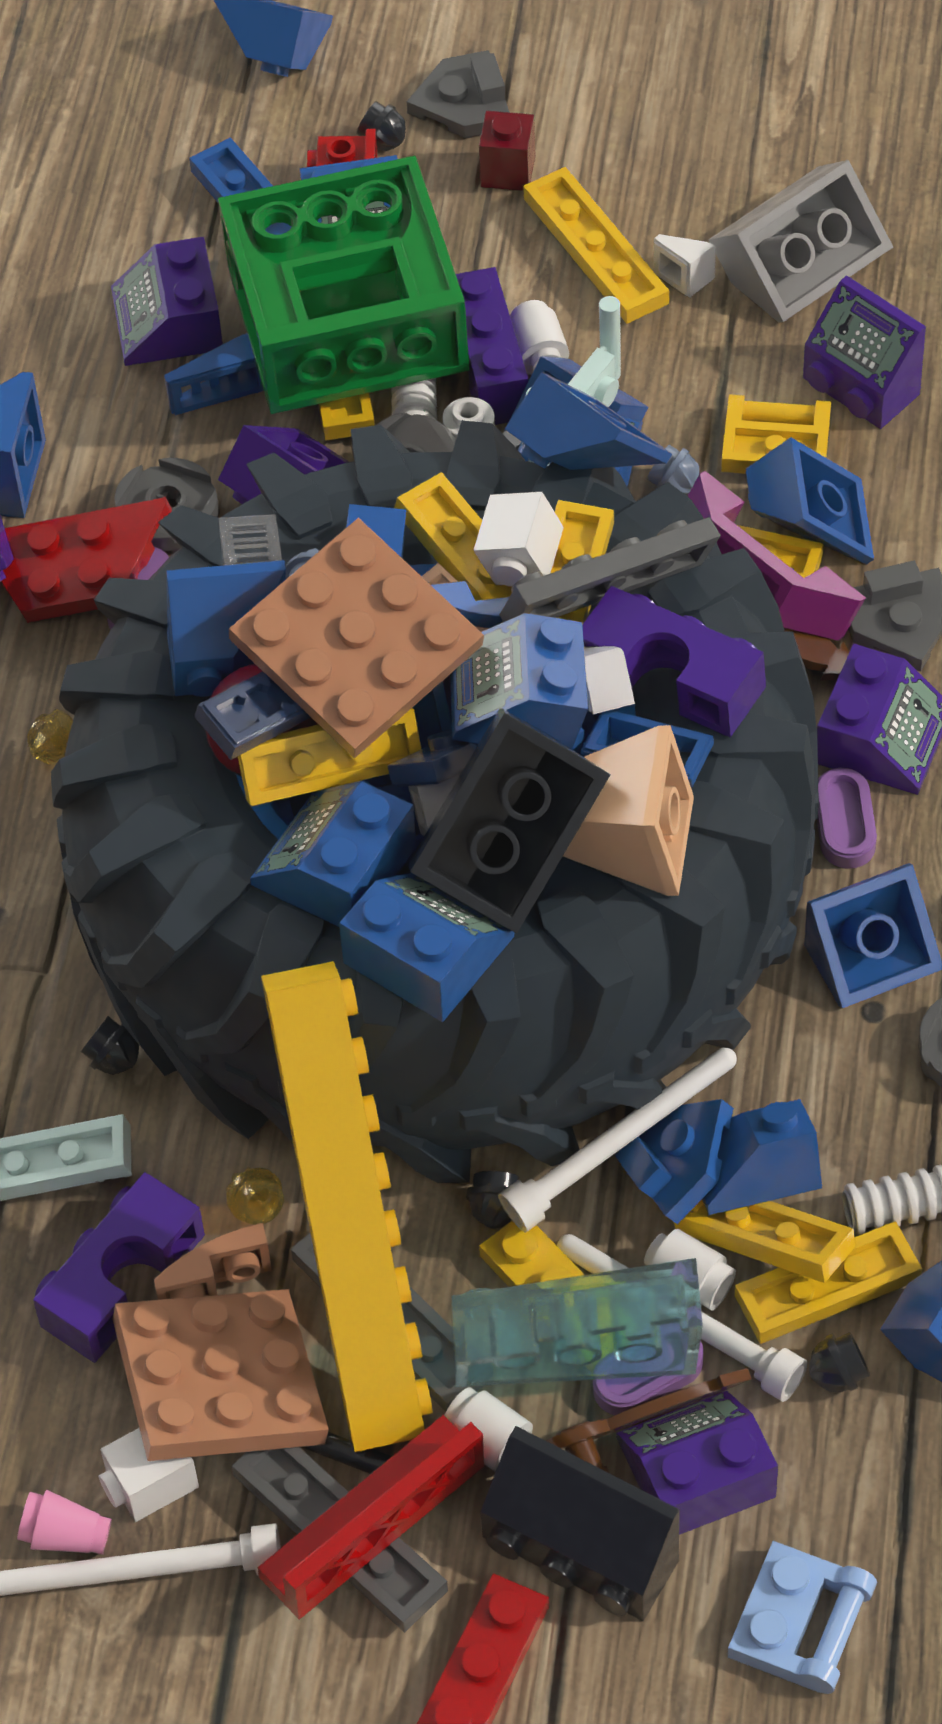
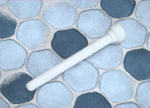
[498,1048,737,1233]
[557,1234,807,1402]
[0,1523,281,1596]

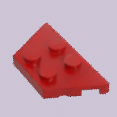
[1,497,172,623]

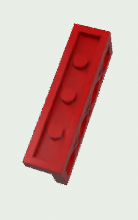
[257,1415,484,1620]

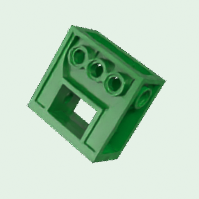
[218,156,469,414]

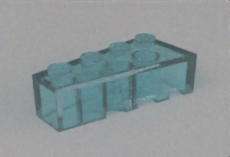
[451,1258,703,1387]

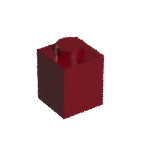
[479,111,536,191]

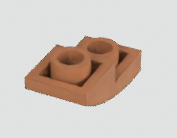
[154,1223,272,1300]

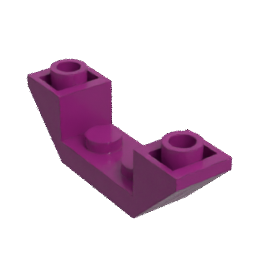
[688,471,866,640]

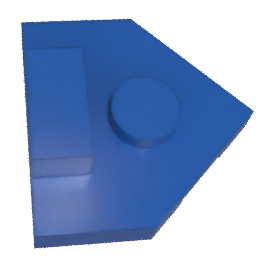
[615,1099,734,1224]

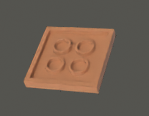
[229,518,484,758]
[112,1289,329,1461]

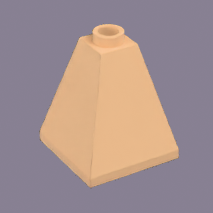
[563,725,694,896]

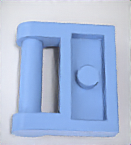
[728,1541,877,1694]

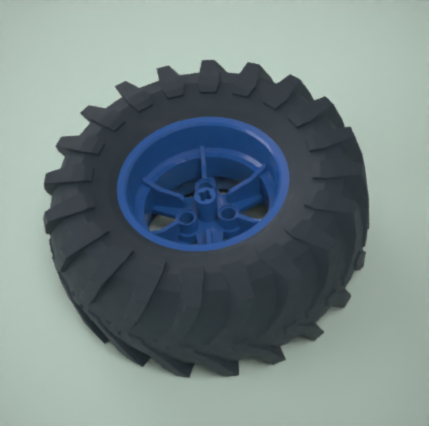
[51,420,819,1183]

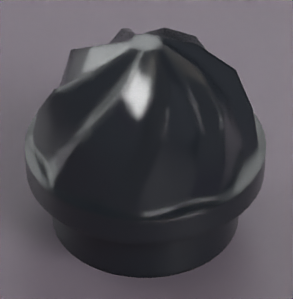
[356,101,406,151]
[80,1016,139,1075]
[466,1171,520,1229]
[809,1332,870,1392]

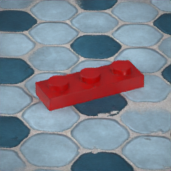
[417,1573,550,1724]

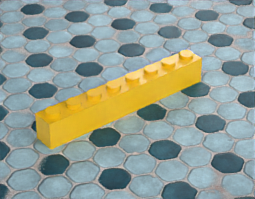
[261,961,433,1452]

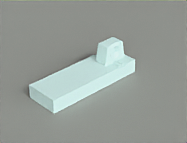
[0,1114,132,1201]

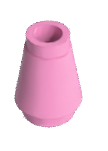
[17,1490,112,1555]

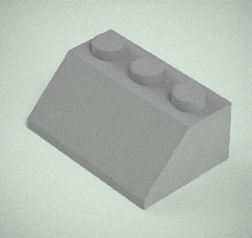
[708,160,893,323]

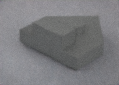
[407,50,510,138]
[848,560,942,671]

